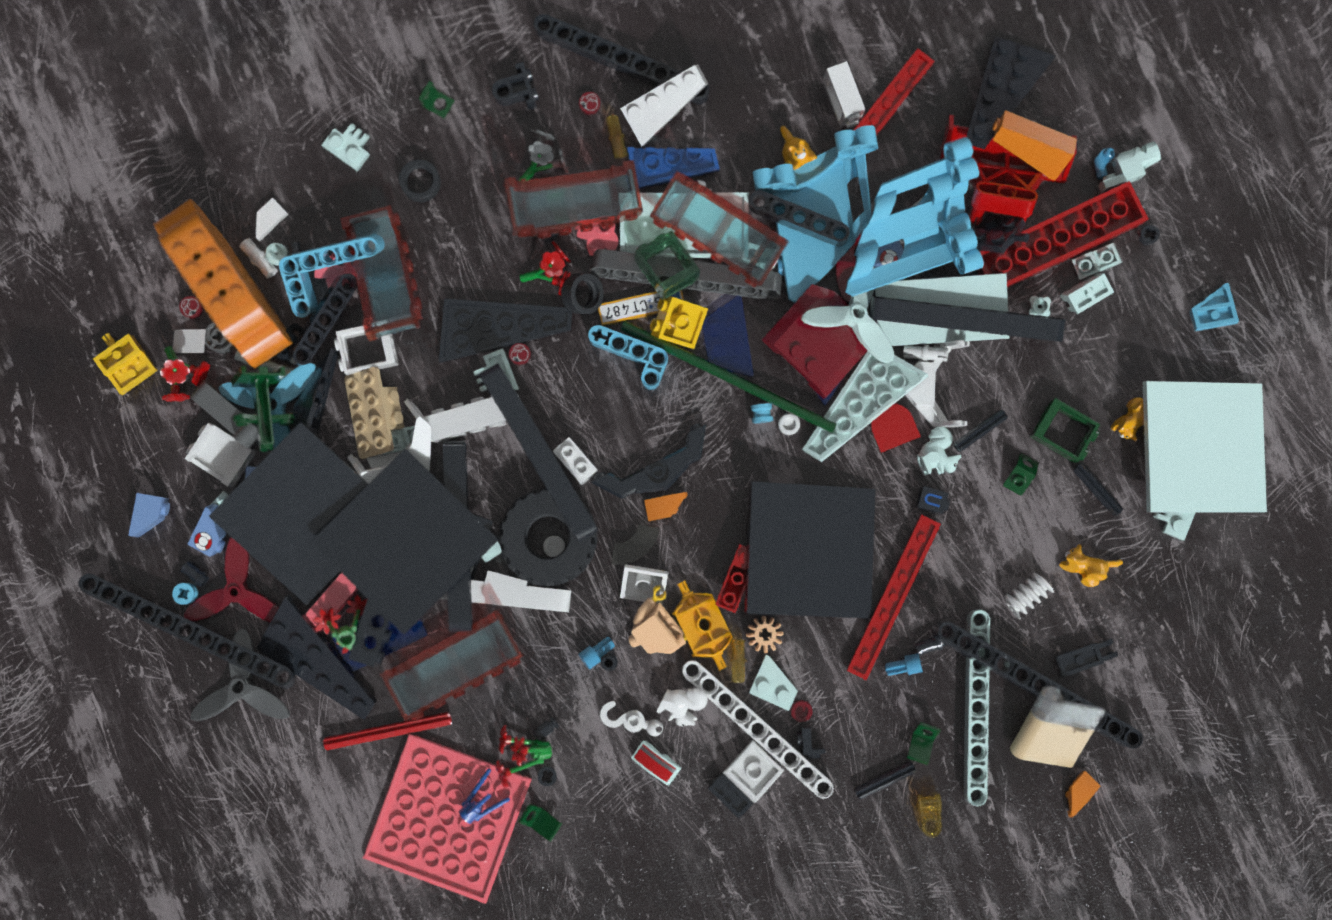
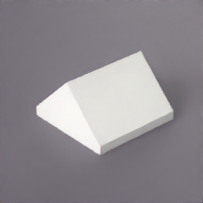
[620,564,668,605]

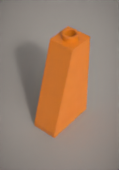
[992,111,1077,181]

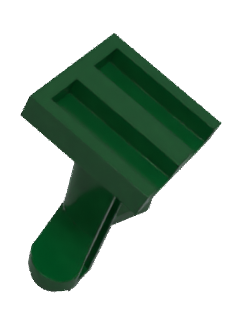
[231,366,295,452]

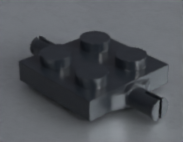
[971,214,1029,253]

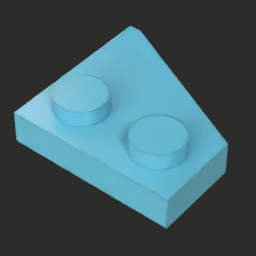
[1189,283,1239,331]

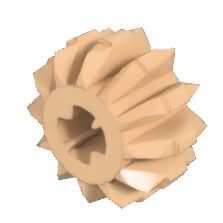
[746,616,783,653]

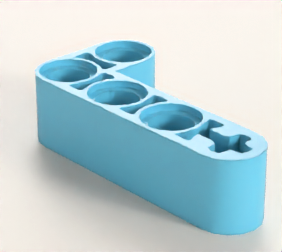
[588,325,668,390]

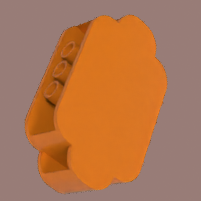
[153,199,292,368]

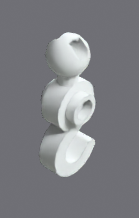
[600,701,663,737]

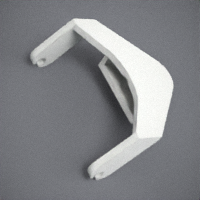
[905,340,970,428]
[347,399,431,484]

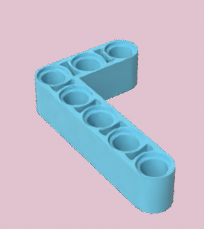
[279,234,385,318]

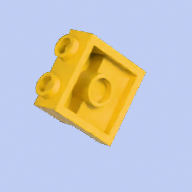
[650,294,708,349]

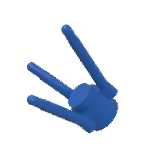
[459,768,510,824]

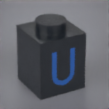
[915,486,950,515]

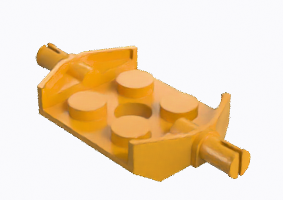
[672,580,732,670]

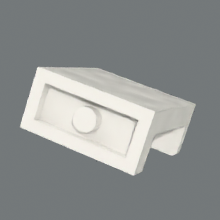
[185,423,257,488]

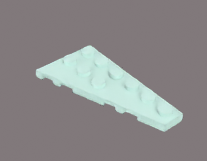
[802,351,928,462]

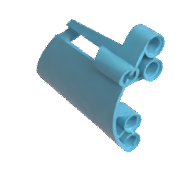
[752,125,878,302]

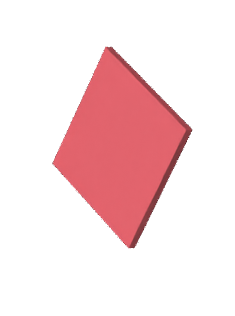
[363,733,532,904]

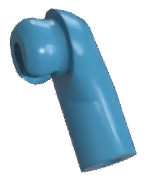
[1094,148,1115,179]

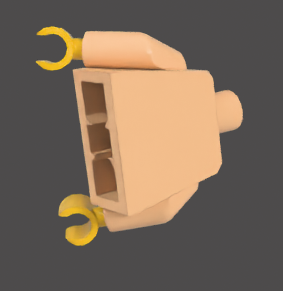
[628,585,687,654]

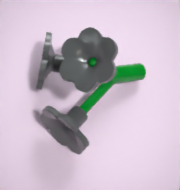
[518,129,569,185]

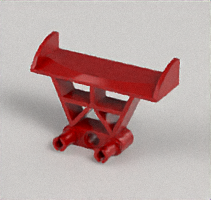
[940,114,1077,231]

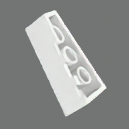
[620,64,708,146]
[425,396,506,442]

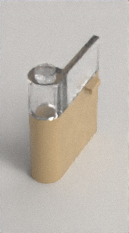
[1010,687,1105,768]

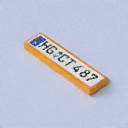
[598,287,684,326]

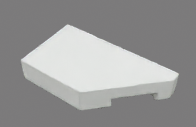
[256,198,289,241]

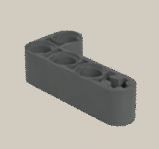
[189,380,259,450]

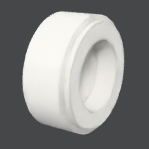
[778,413,800,435]
[543,536,565,557]

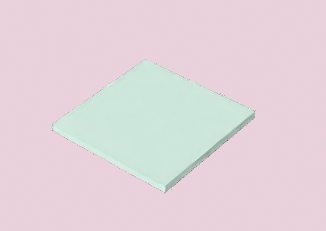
[1143,381,1267,512]

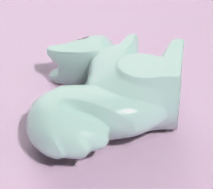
[917,427,961,476]

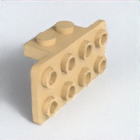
[344,367,404,459]

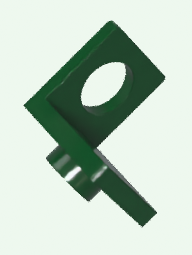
[419,81,455,119]
[1003,453,1039,496]
[907,722,941,765]
[518,804,562,842]

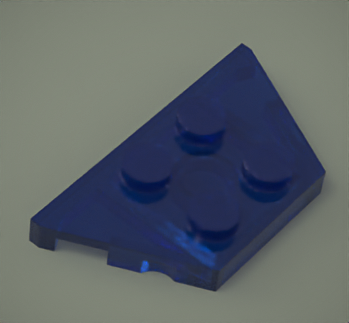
[702,296,754,377]

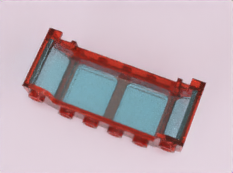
[503,160,643,239]
[650,171,790,288]
[340,205,422,341]
[380,610,524,722]

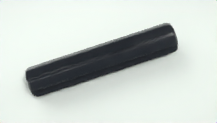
[953,409,1008,452]
[1073,463,1123,516]
[854,762,916,799]

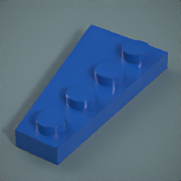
[627,147,720,190]

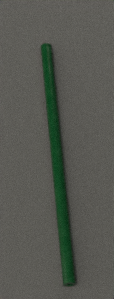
[621,321,837,433]

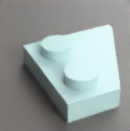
[749,655,798,711]

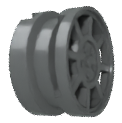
[205,322,235,354]

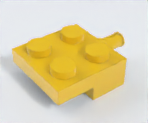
[93,333,158,395]

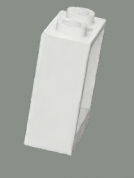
[823,61,865,128]
[334,321,399,375]

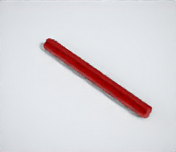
[323,712,452,750]

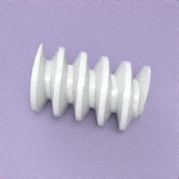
[1004,573,1054,619]

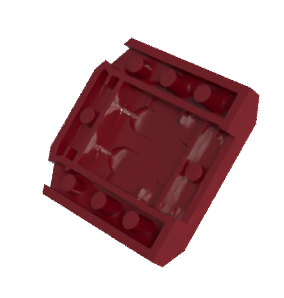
[761,284,867,399]

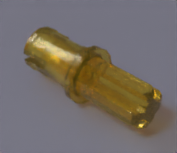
[606,115,627,159]
[730,639,747,683]

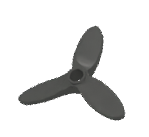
[190,628,290,721]

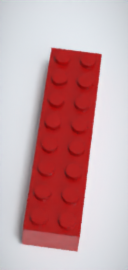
[976,181,1148,288]

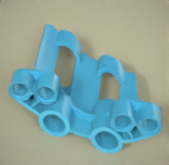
[845,137,984,297]

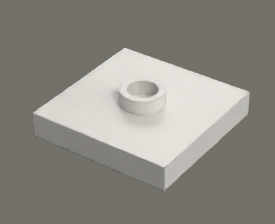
[723,740,784,803]

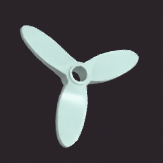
[801,267,894,363]

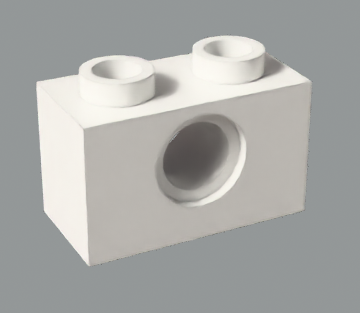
[553,437,598,485]

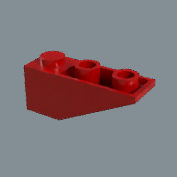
[715,544,747,613]

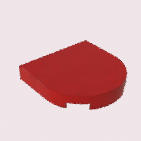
[870,404,921,453]

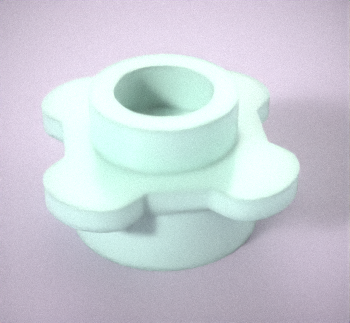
[1029,296,1051,316]

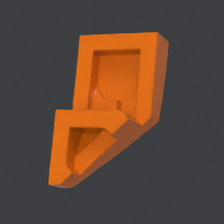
[644,492,687,521]
[1065,771,1100,818]

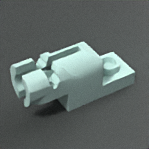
[1098,141,1161,193]

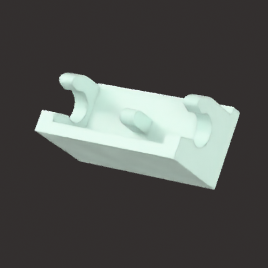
[1060,273,1114,314]

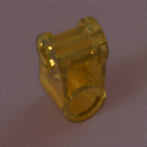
[916,793,942,837]

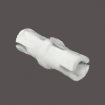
[239,238,278,279]
[903,344,948,362]

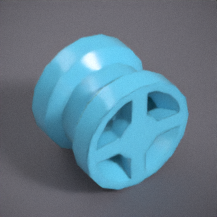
[751,403,774,423]
[172,583,199,605]

